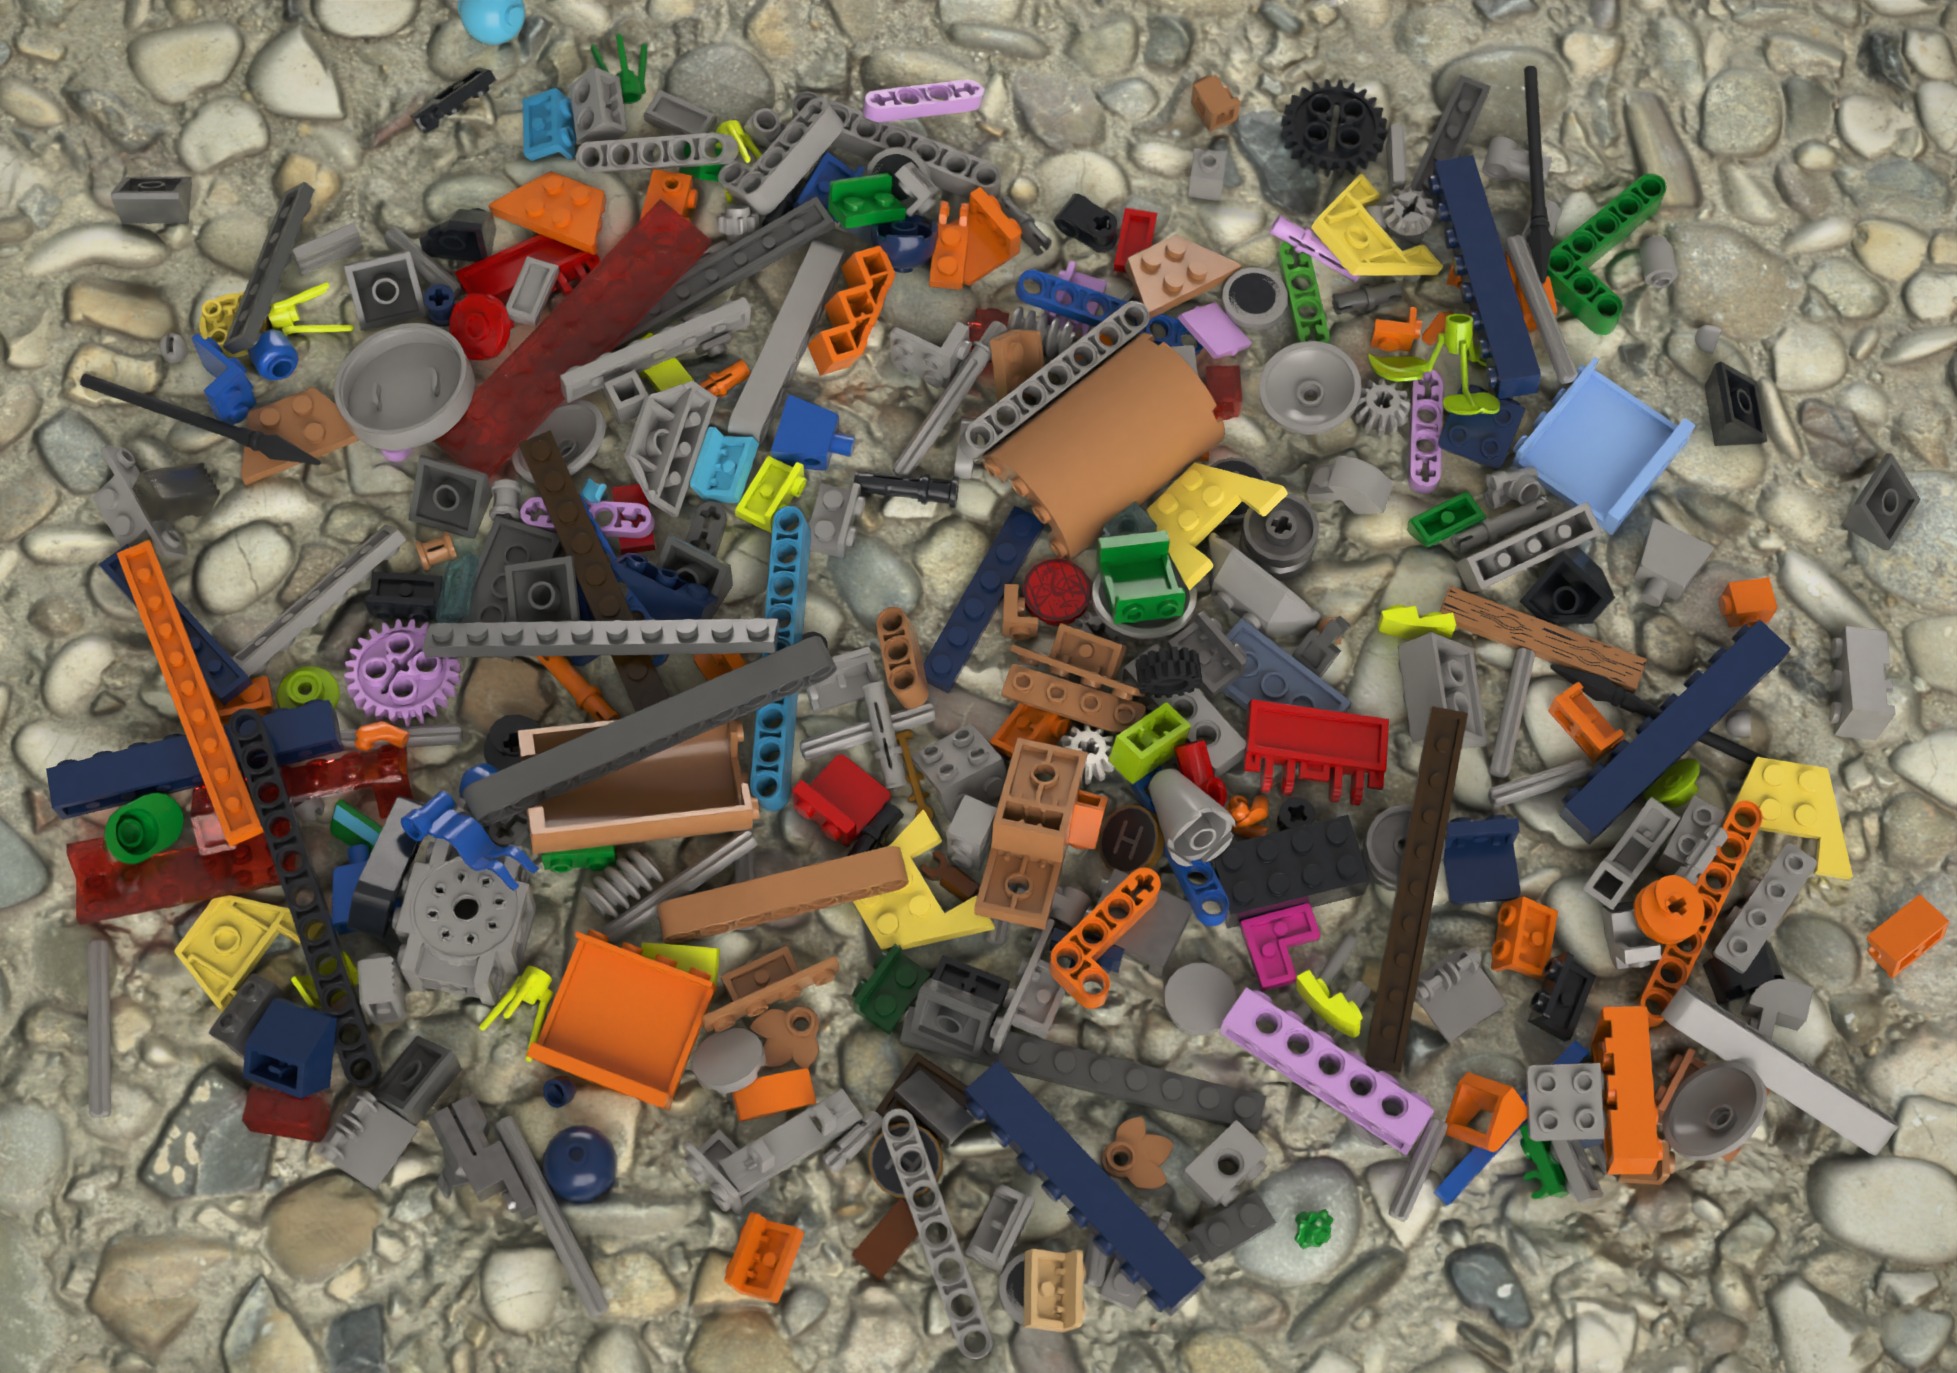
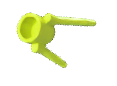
[715,120,762,203]
[268,282,354,336]
[479,966,554,1062]

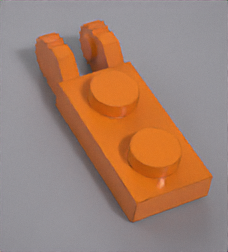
[929,201,969,290]

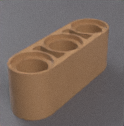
[876,607,929,709]

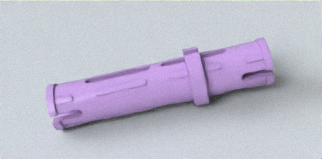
[1269,214,1361,282]

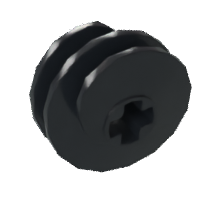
[484,714,541,771]

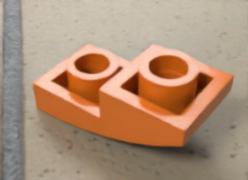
[732,1068,817,1122]

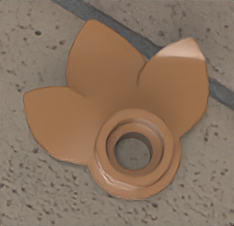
[750,1006,819,1069]
[1102,1117,1174,1189]

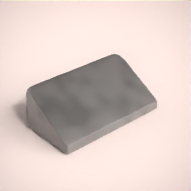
[895,1069,975,1146]

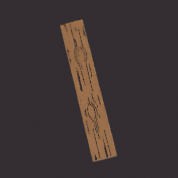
[1440,586,1647,693]

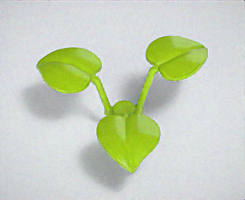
[1368,314,1500,415]

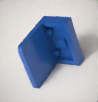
[191,333,257,425]

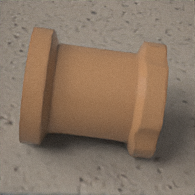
[415,531,458,571]

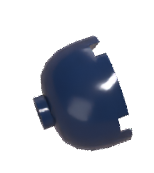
[871,214,938,273]
[543,1125,618,1202]

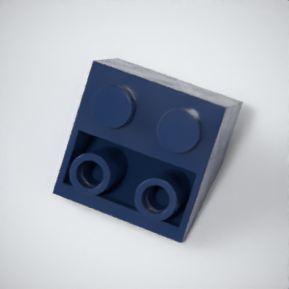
[243,997,337,1099]

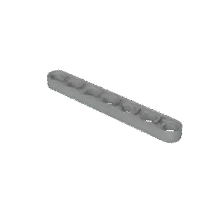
[882,1109,993,1360]

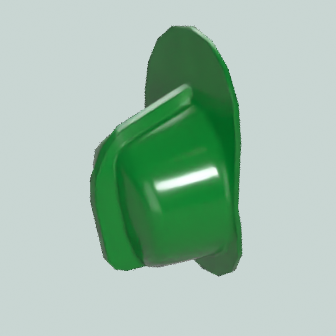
[102,793,184,864]

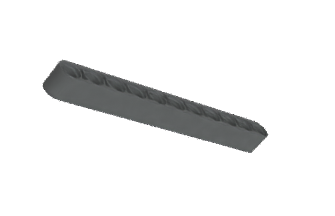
[462,636,837,827]

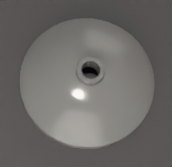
[1259,341,1361,435]
[512,399,606,483]
[1092,561,1197,639]
[1663,1061,1767,1160]

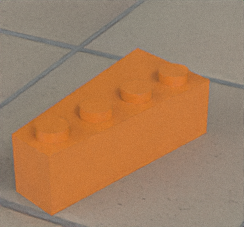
[1590,1006,1663,1174]

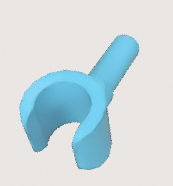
[580,478,608,503]

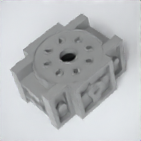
[392,838,537,1006]

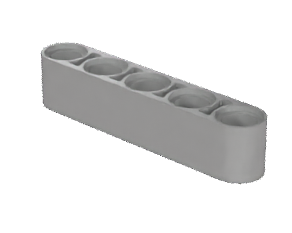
[576,133,738,173]

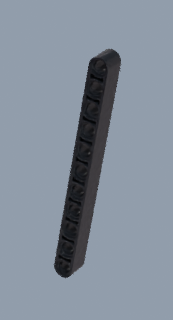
[229,708,382,1089]

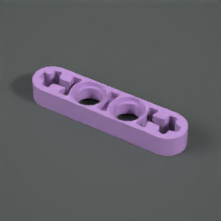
[863,80,984,122]
[1408,370,1444,494]
[520,497,655,539]

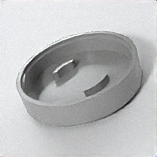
[334,323,475,450]

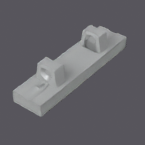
[718,1089,863,1196]

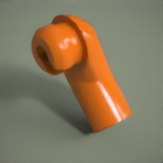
[354,721,410,751]
[1226,795,1268,839]
[1230,795,1270,828]

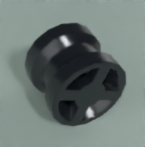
[1277,797,1315,831]

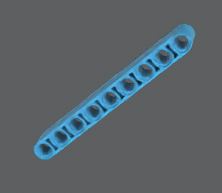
[750,506,811,812]

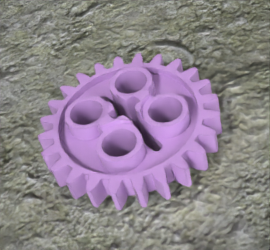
[344,619,461,727]

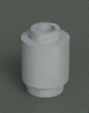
[1639,236,1678,288]

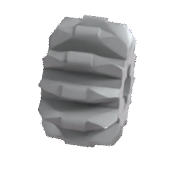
[1354,378,1411,437]

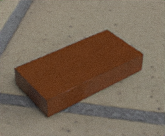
[851,1198,919,1281]

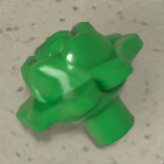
[1294,1209,1334,1249]

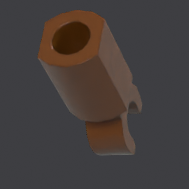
[920,850,981,902]

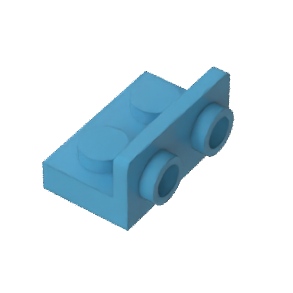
[522,88,577,161]

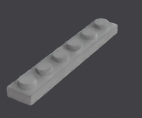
[560,297,751,403]
[232,524,406,677]

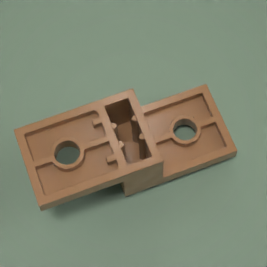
[974,738,1088,930]

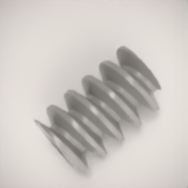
[1008,307,1082,360]
[581,846,664,920]

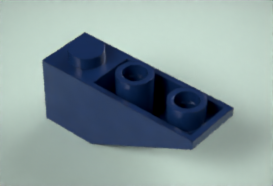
[612,552,719,620]

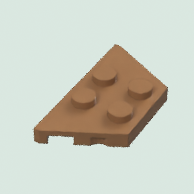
[1125,235,1241,320]
[241,387,360,486]

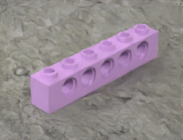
[1219,987,1435,1155]

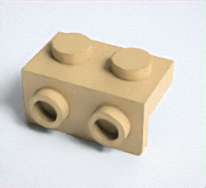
[1023,1249,1086,1332]

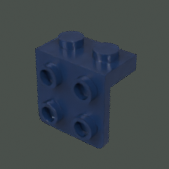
[1438,384,1526,470]
[1443,815,1521,904]

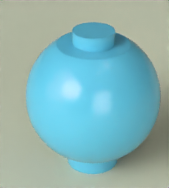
[458,0,525,45]

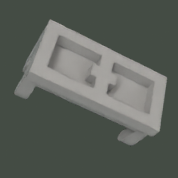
[806,646,880,713]
[964,1185,1035,1274]

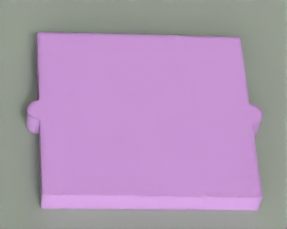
[1177,302,1252,360]

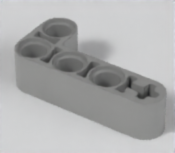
[718,97,844,215]

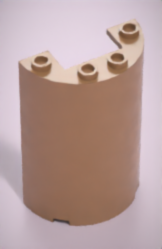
[982,333,1225,561]
[518,719,759,854]

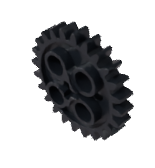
[1281,79,1387,178]

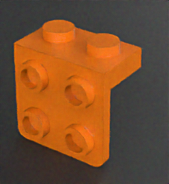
[949,187,1022,286]

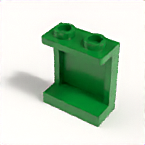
[1096,530,1186,624]

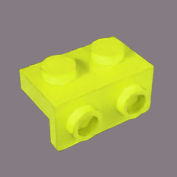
[735,456,807,534]

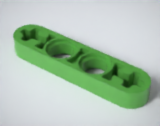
[1278,241,1330,344]

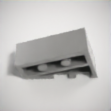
[1829,626,1896,741]

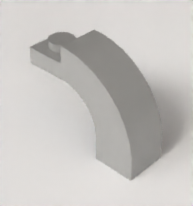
[1583,797,1682,910]

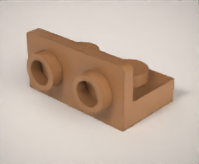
[990,329,1045,402]

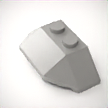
[624,381,717,518]
[1206,532,1322,637]

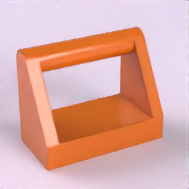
[1445,1072,1528,1152]

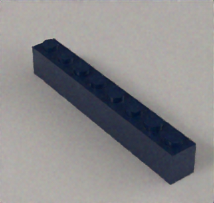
[1428,155,1541,400]
[1559,620,1791,845]
[46,699,344,820]
[965,1060,1205,1317]

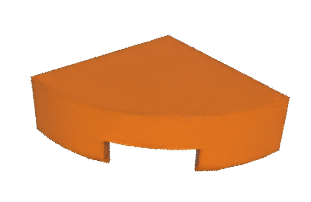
[1421,311,1455,346]

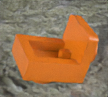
[1370,307,1422,352]

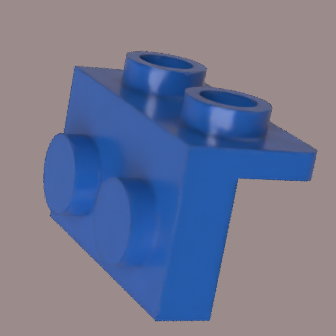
[792,151,865,223]

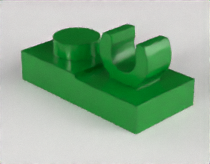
[1519,1124,1569,1199]

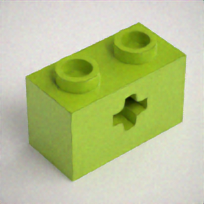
[1108,702,1191,784]

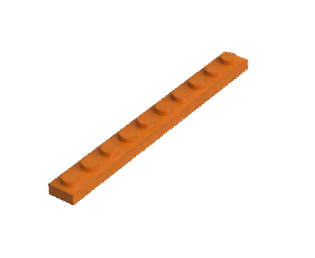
[117,540,264,847]

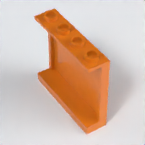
[526,929,717,1111]

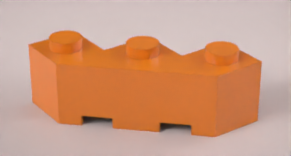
[807,246,896,376]

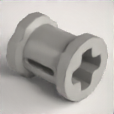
[489,479,522,522]

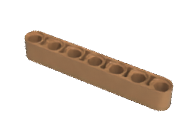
[656,846,909,944]

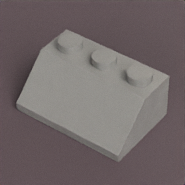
[1398,632,1488,749]

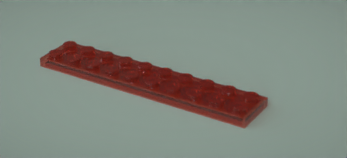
[433,199,712,479]

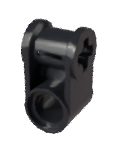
[1054,193,1117,253]

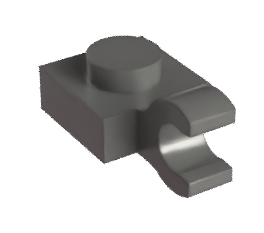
[1292,616,1350,677]

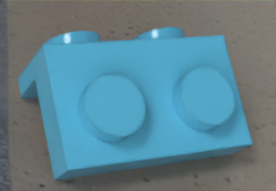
[690,427,759,503]

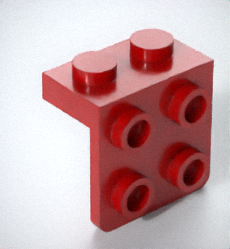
[792,754,891,848]

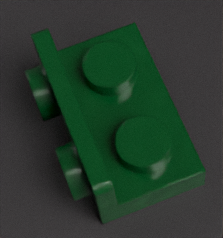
[852,944,931,1035]

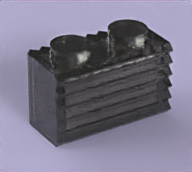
[132,462,220,522]

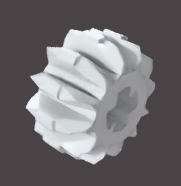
[1060,724,1115,785]

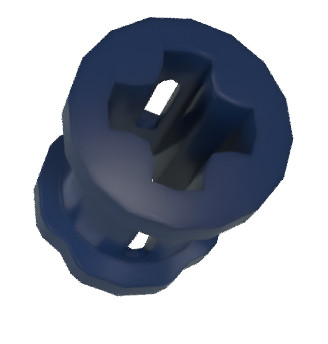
[424,284,456,327]

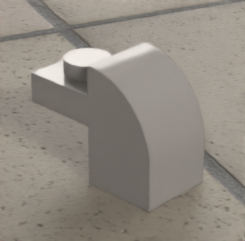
[601,370,648,424]
[1306,456,1393,514]
[1602,901,1661,970]
[1741,979,1814,1040]

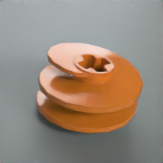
[1633,875,1705,945]

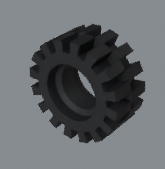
[1135,647,1202,698]

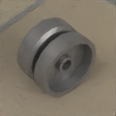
[1239,493,1319,581]
[1361,805,1446,891]

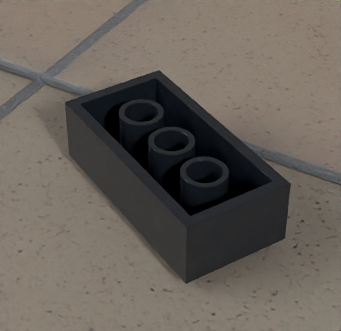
[1209,815,1370,929]

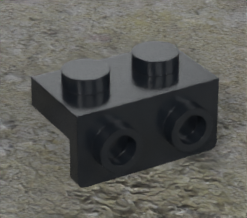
[365,572,444,622]
[1528,952,1596,1042]

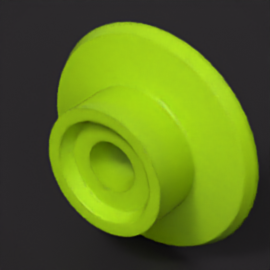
[276,666,340,709]
[1644,759,1700,808]

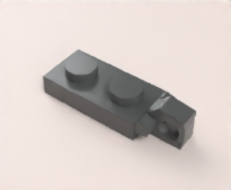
[1178,1191,1276,1265]

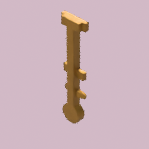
[895,730,934,822]

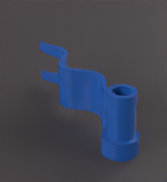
[401,791,539,891]

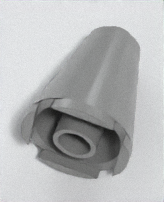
[1149,769,1235,866]

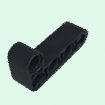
[347,795,425,939]

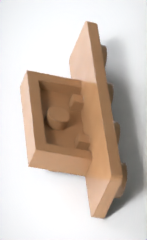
[1009,623,1145,701]
[1001,664,1146,734]
[702,946,839,1033]

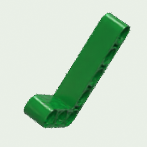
[1547,173,1667,335]

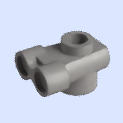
[743,108,789,149]
[1484,466,1541,510]

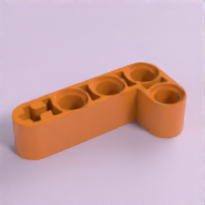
[1049,867,1161,1009]

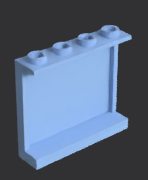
[1512,357,1696,535]

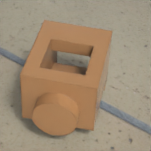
[1191,75,1241,132]

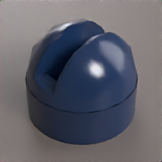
[543,1076,576,1108]

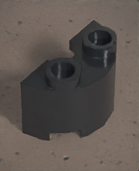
[1703,940,1785,1005]

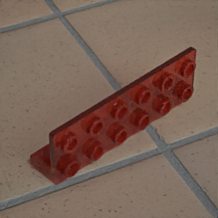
[190,744,415,856]
[66,821,297,925]

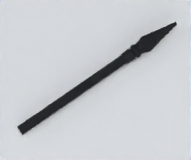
[1524,66,1553,284]
[80,373,321,465]
[1550,664,1770,765]

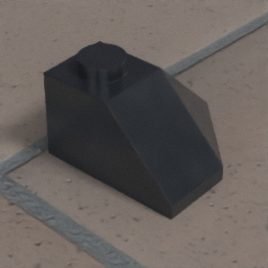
[419,208,496,262]
[1520,546,1615,625]

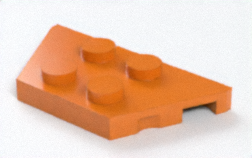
[489,171,607,255]

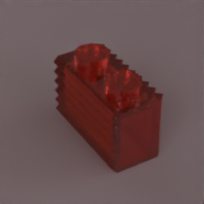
[242,1086,330,1143]

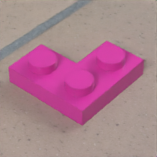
[1239,902,1321,992]

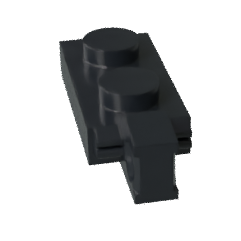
[410,67,497,133]

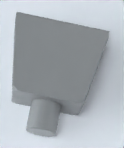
[1634,518,1714,606]

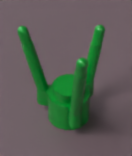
[590,34,647,104]

